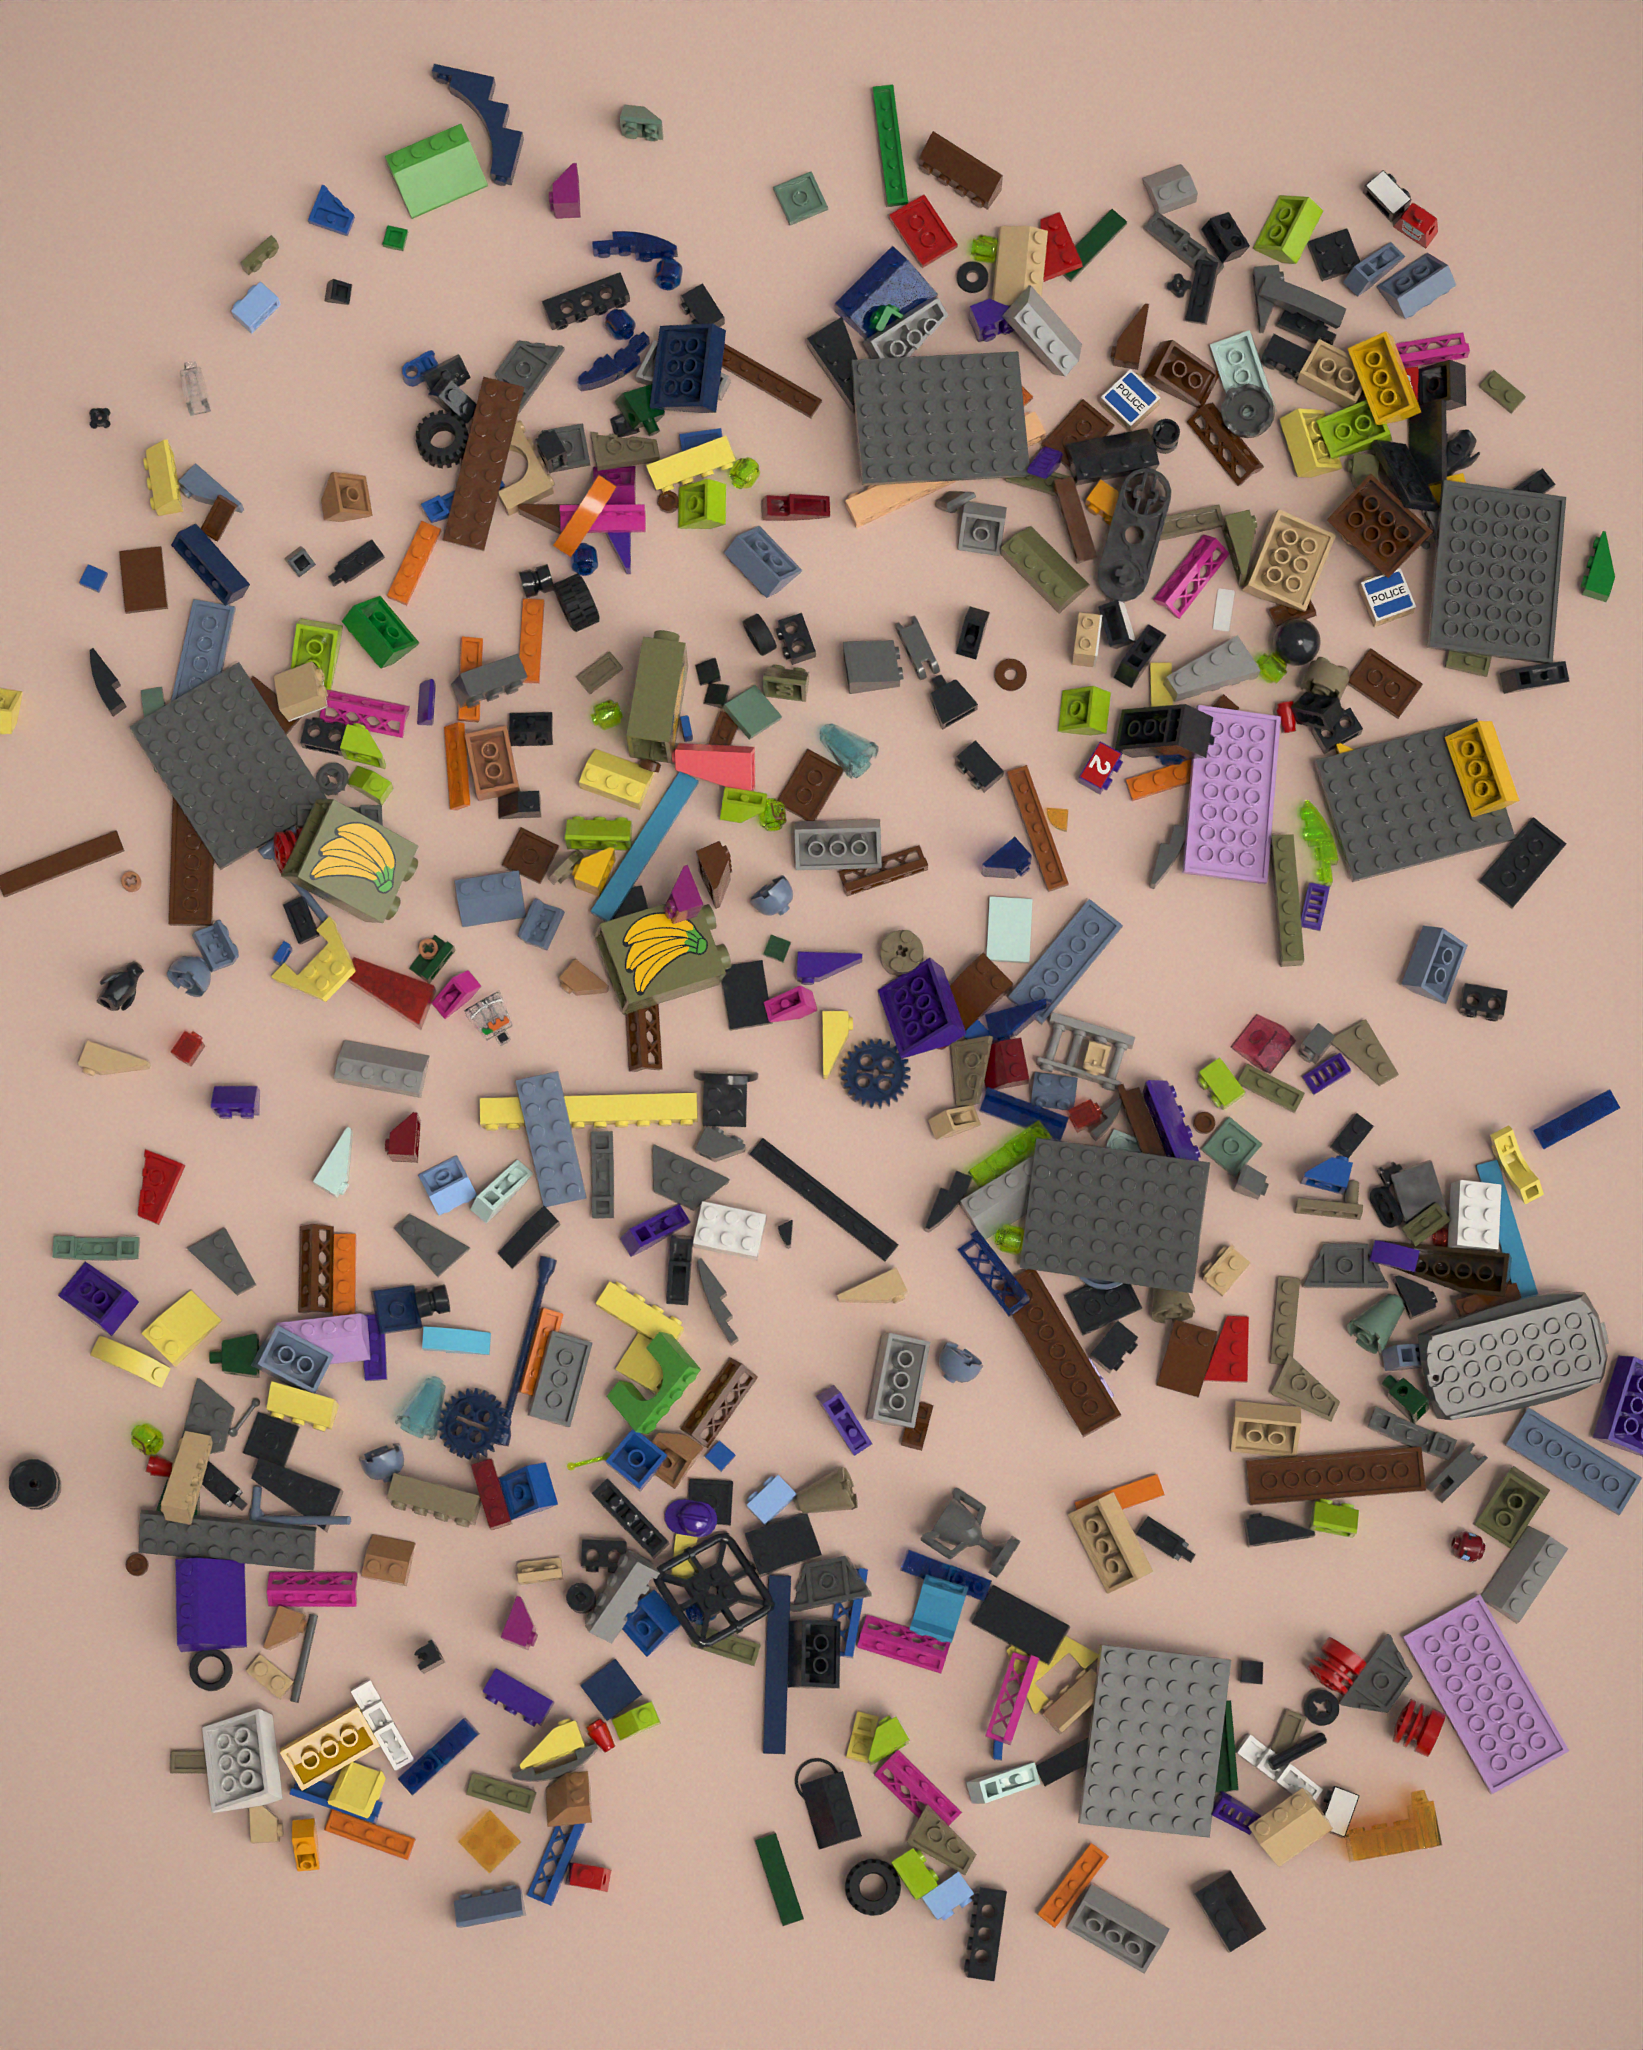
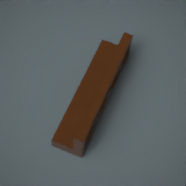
[1187,402,1264,486]
[1052,476,1097,564]
[839,845,928,897]
[626,1004,663,1072]
[1117,1084,1166,1156]
[298,1224,334,1313]
[680,1357,758,1448]

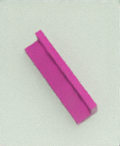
[1396,332,1470,368]
[560,504,646,533]
[1153,534,1230,619]
[320,689,410,738]
[267,1572,358,1607]
[857,1615,951,1674]
[985,1652,1039,1745]
[874,1750,962,1826]

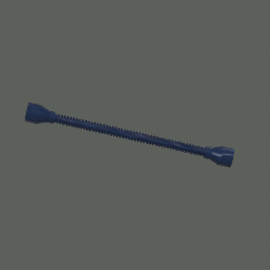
[498,1256,557,1447]

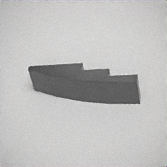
[1144,212,1224,275]
[1259,276,1346,329]
[1150,808,1188,889]
[698,1258,739,1346]

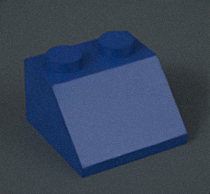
[1301,1156,1353,1195]
[606,1429,668,1492]
[499,1462,558,1520]
[622,1590,681,1657]

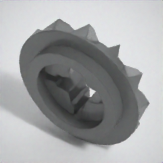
[316,763,349,796]

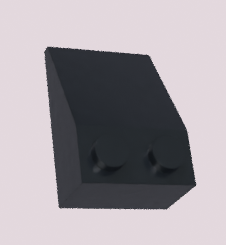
[745,1514,822,1577]

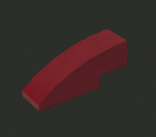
[762,494,830,521]

